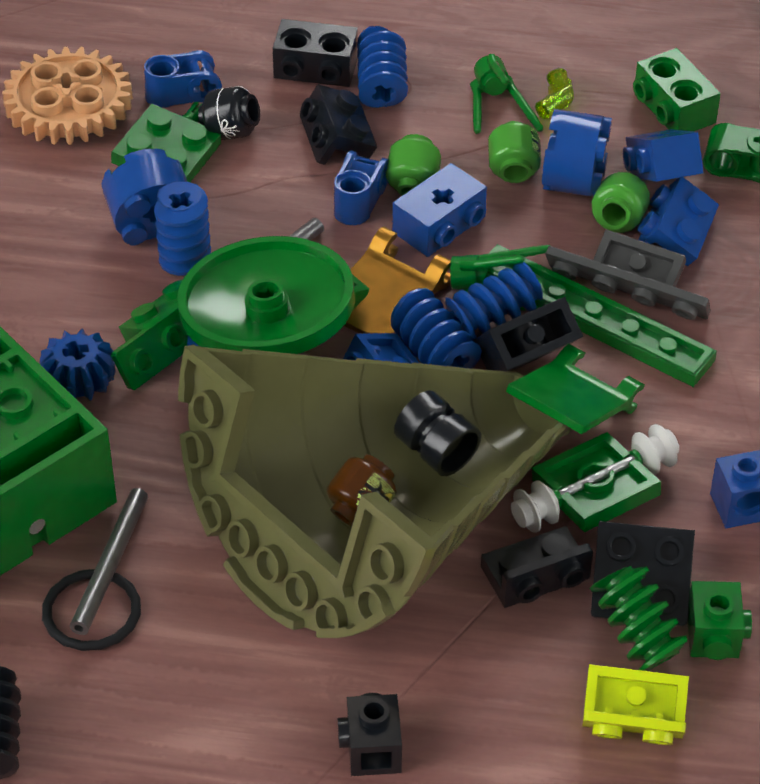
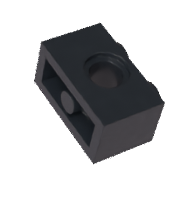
[473,297,583,372]

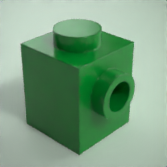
[688,581,752,660]

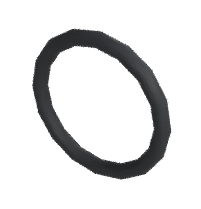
[42,569,141,651]

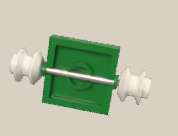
[511,424,679,533]

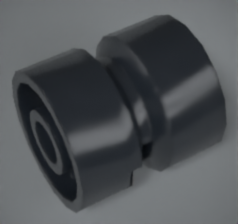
[394,390,482,477]

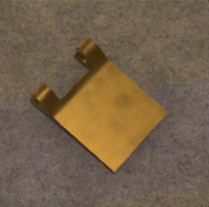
[344,226,451,334]

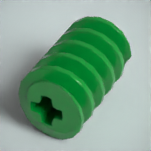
[589,566,688,671]

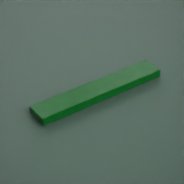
[488,244,717,387]

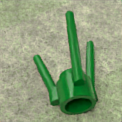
[470,54,543,134]
[450,245,550,311]

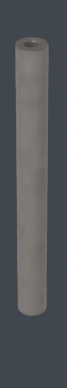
[70,488,148,635]

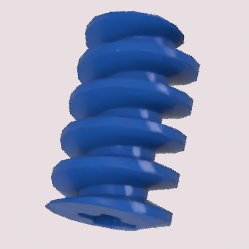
[357,26,408,108]
[154,182,211,276]
[445,262,543,342]
[391,288,482,369]

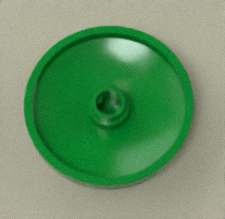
[177,236,355,354]

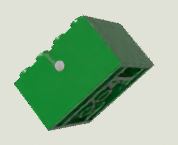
[0,326,117,576]

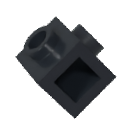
[337,693,402,776]

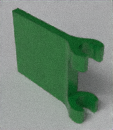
[506,344,645,434]

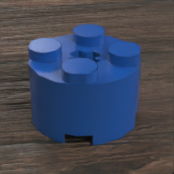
[542,109,612,197]
[101,149,188,246]

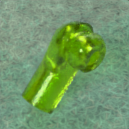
[535,68,574,119]

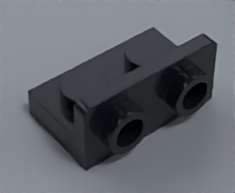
[481,526,593,608]

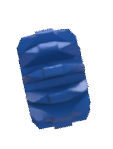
[40,328,116,401]

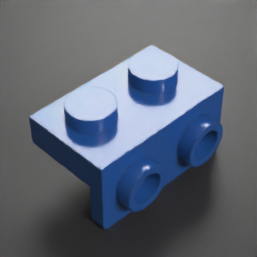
[637,177,719,267]

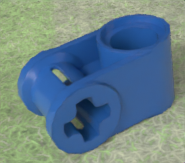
[144,50,222,108]
[334,150,389,225]

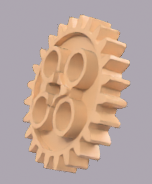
[2,47,133,145]

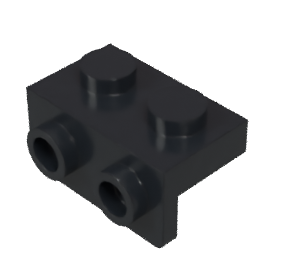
[300,84,377,165]

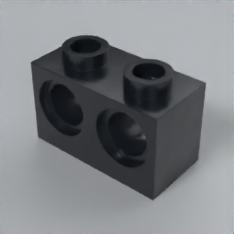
[272,19,358,87]

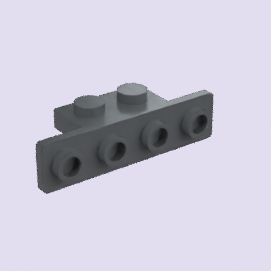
[545,230,711,320]

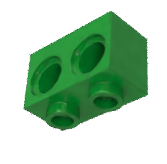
[633,48,721,131]

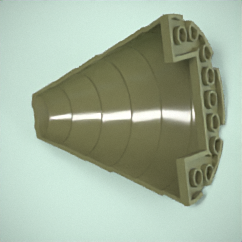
[178,345,571,638]

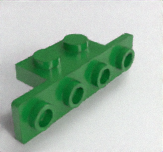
[111,280,188,390]

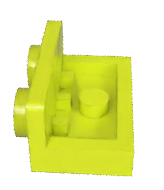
[582,664,689,745]

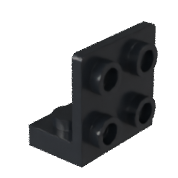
[591,521,695,626]

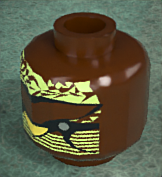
[327,454,397,526]

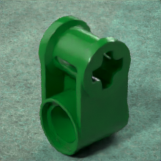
[702,123,760,183]

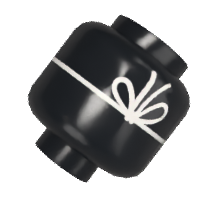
[198,86,260,140]

